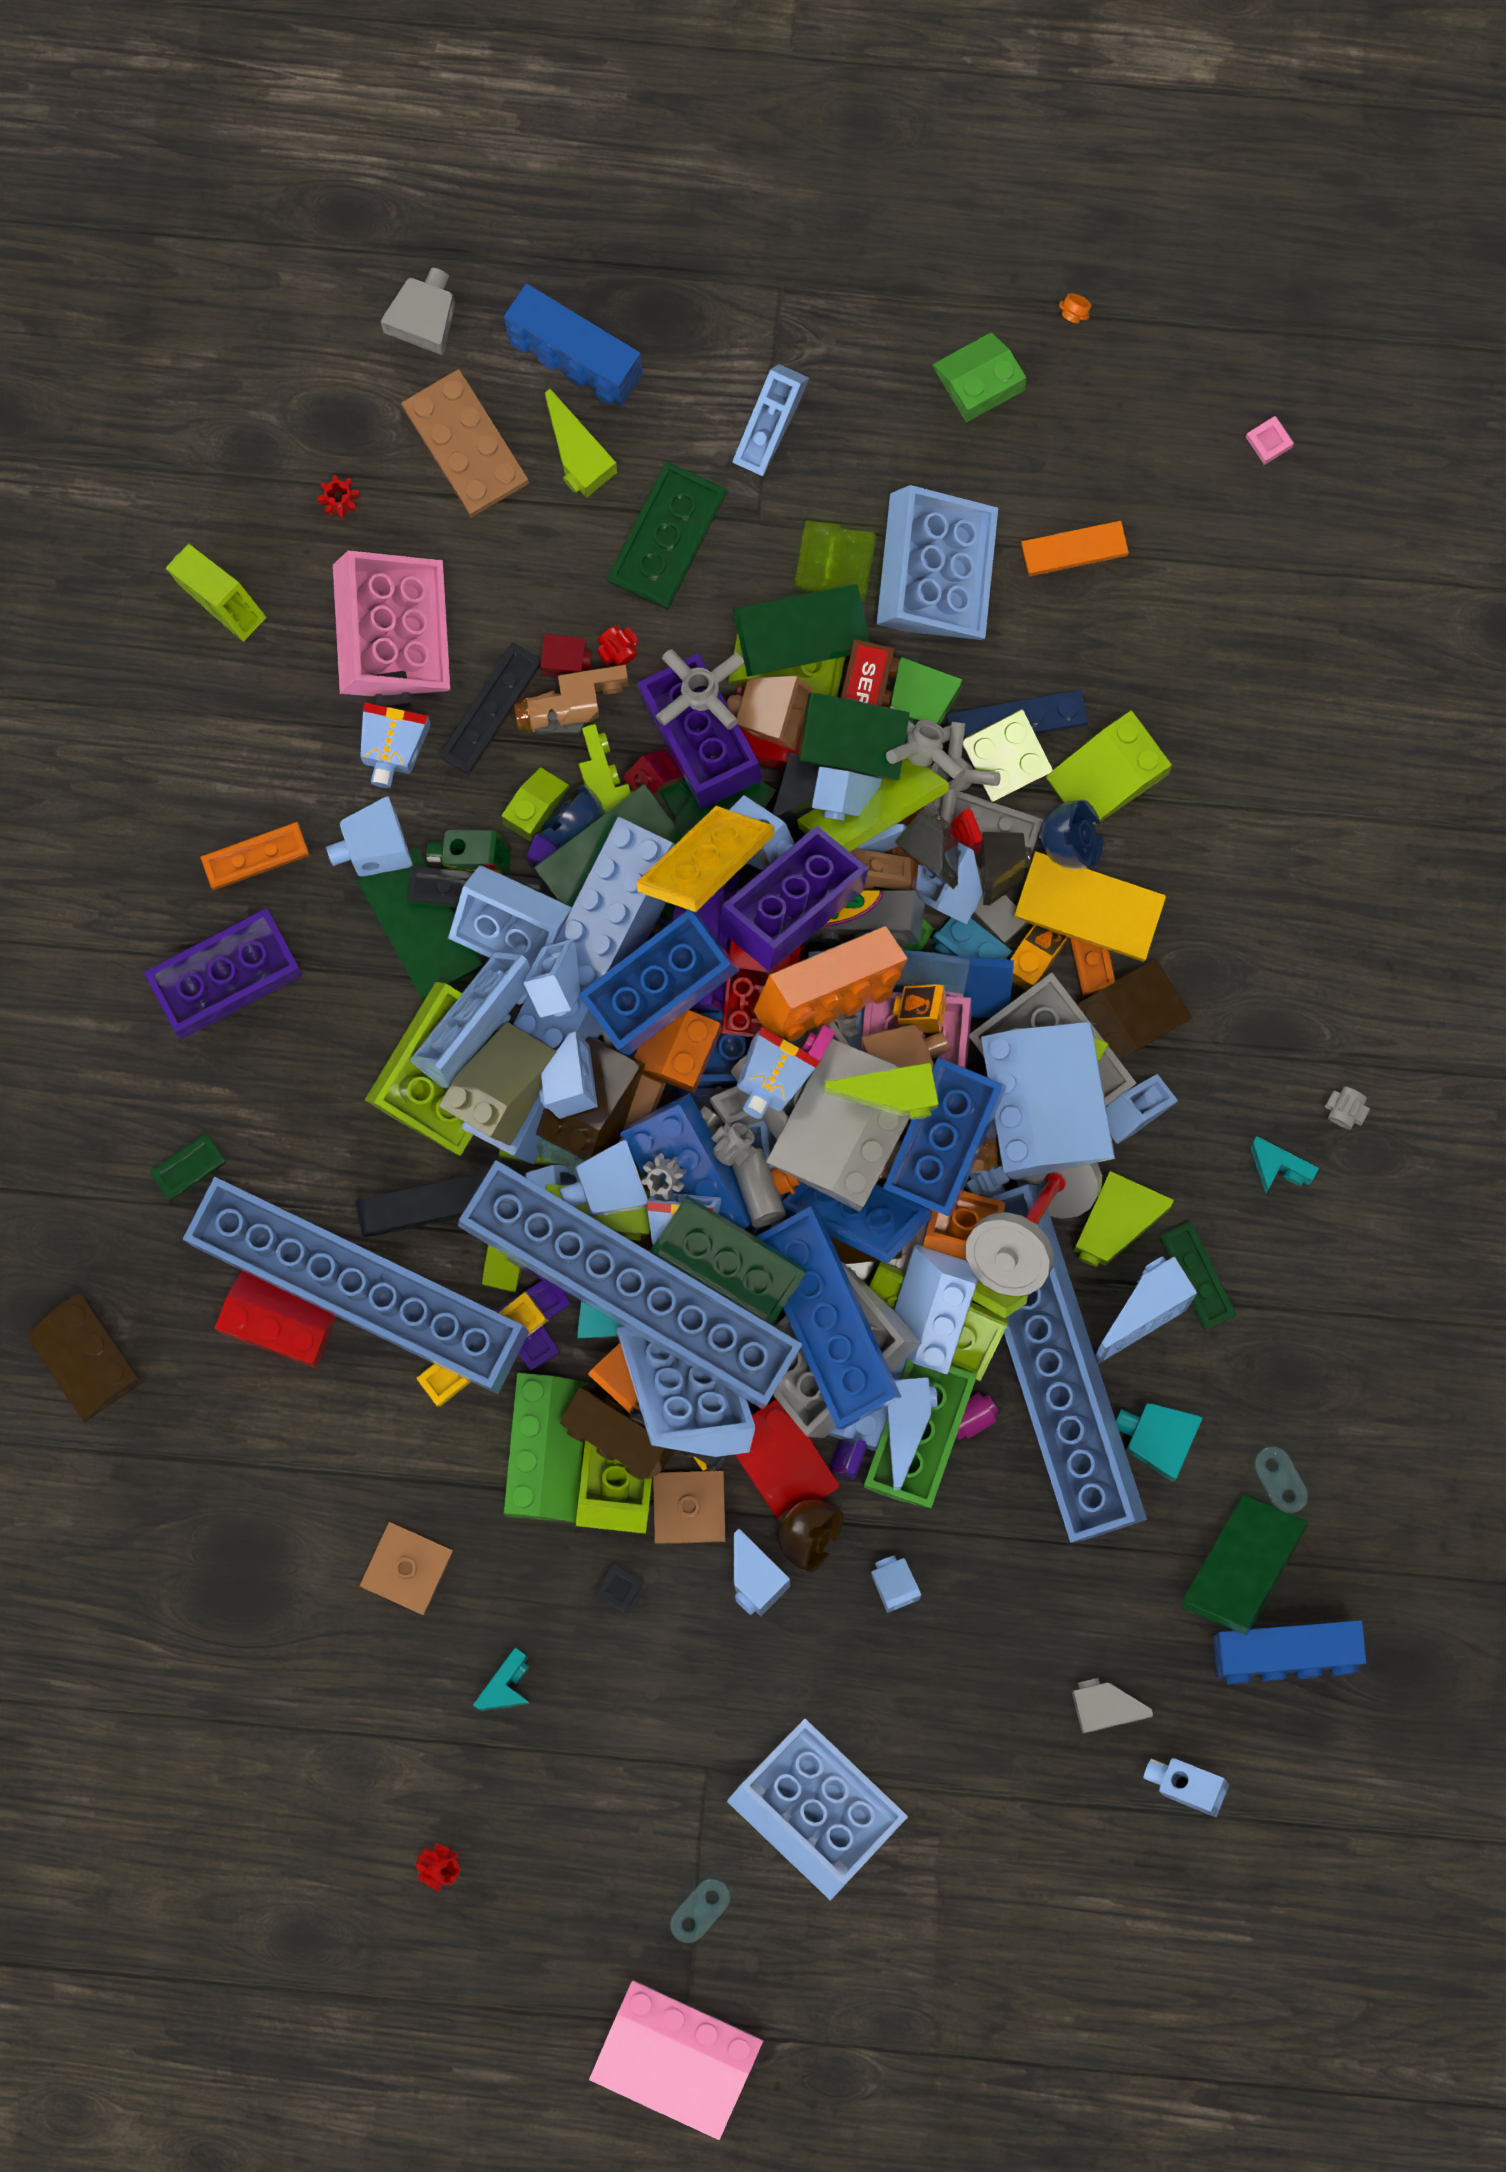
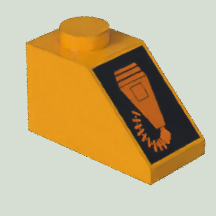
[1011,925,1069,991]
[893,984,947,1034]

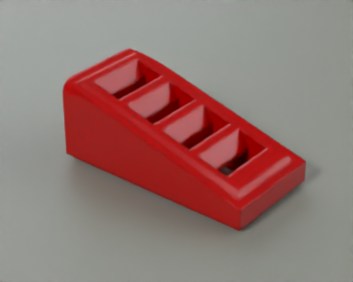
[942,808,983,856]

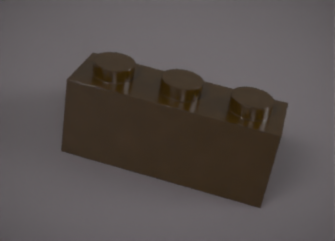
[27,1292,143,1422]
[559,1382,677,1480]

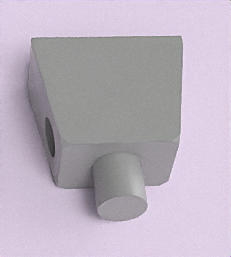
[381,268,455,355]

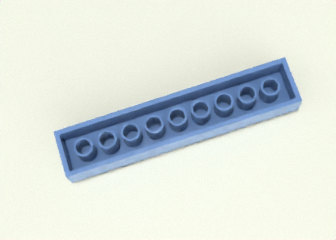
[461,816,675,1164]
[458,1160,803,1409]
[183,1177,530,1394]
[990,1184,1147,1543]

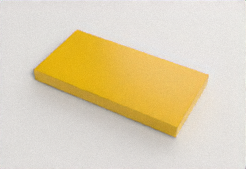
[637,806,775,912]
[1013,851,1166,962]

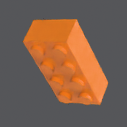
[754,926,908,1041]

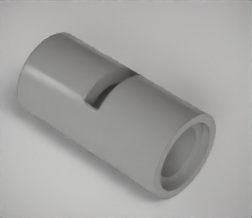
[732,1148,786,1227]

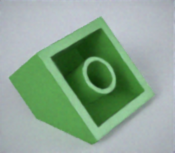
[933,333,1026,423]

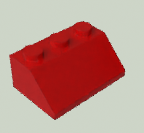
[215,1271,337,1369]

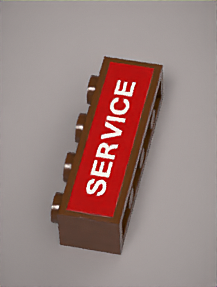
[831,639,900,769]

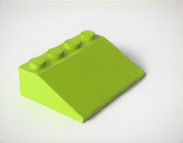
[365,982,497,1156]

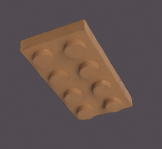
[401,369,529,518]

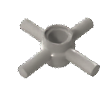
[656,649,744,729]
[886,706,965,781]
[927,722,1001,826]

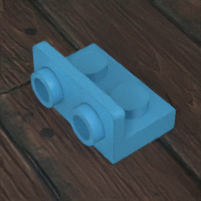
[932,917,1012,960]

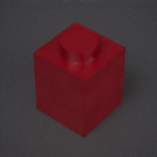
[540,634,592,677]

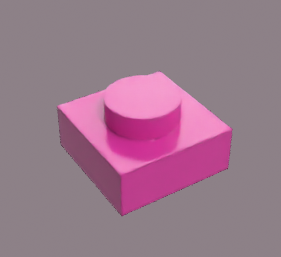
[802,1025,836,1061]

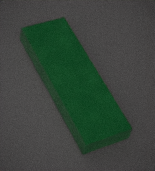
[1159,1221,1237,1331]

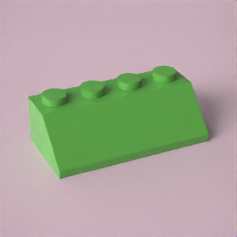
[864,1359,977,1509]
[504,1373,589,1523]

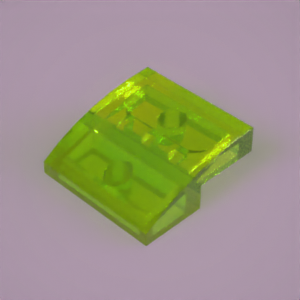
[795,521,876,601]

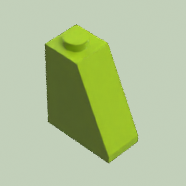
[166,544,267,642]
[1074,1171,1174,1267]

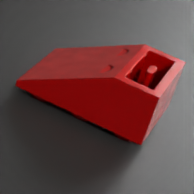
[722,940,805,1037]

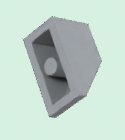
[1072,1678,1153,1734]

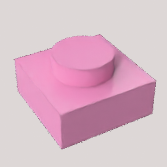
[1246,416,1294,465]

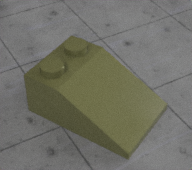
[439,1022,557,1146]

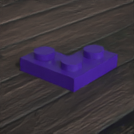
[495,1280,571,1372]

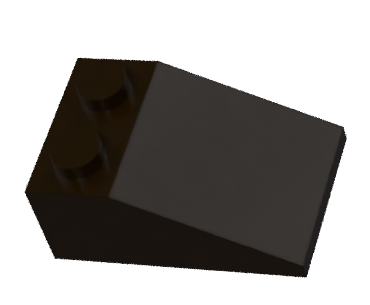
[1077,959,1192,1061]
[536,1036,645,1161]

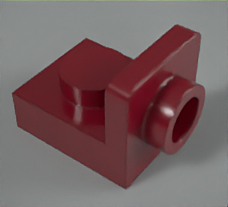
[624,749,683,795]

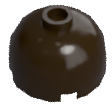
[777,1500,843,1572]

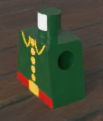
[426,830,512,875]

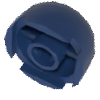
[539,784,605,848]
[1039,800,1103,869]

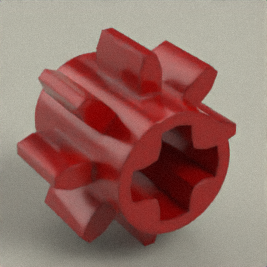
[317,475,360,520]
[597,625,639,666]
[416,1843,460,1891]

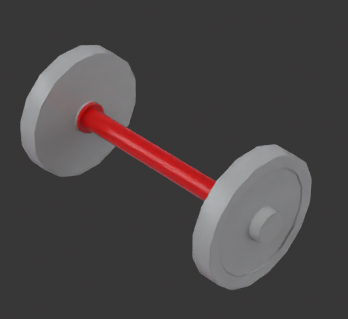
[966,1163,1102,1296]

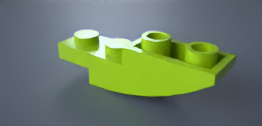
[579,724,631,812]

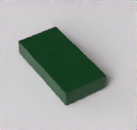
[149,1133,227,1202]

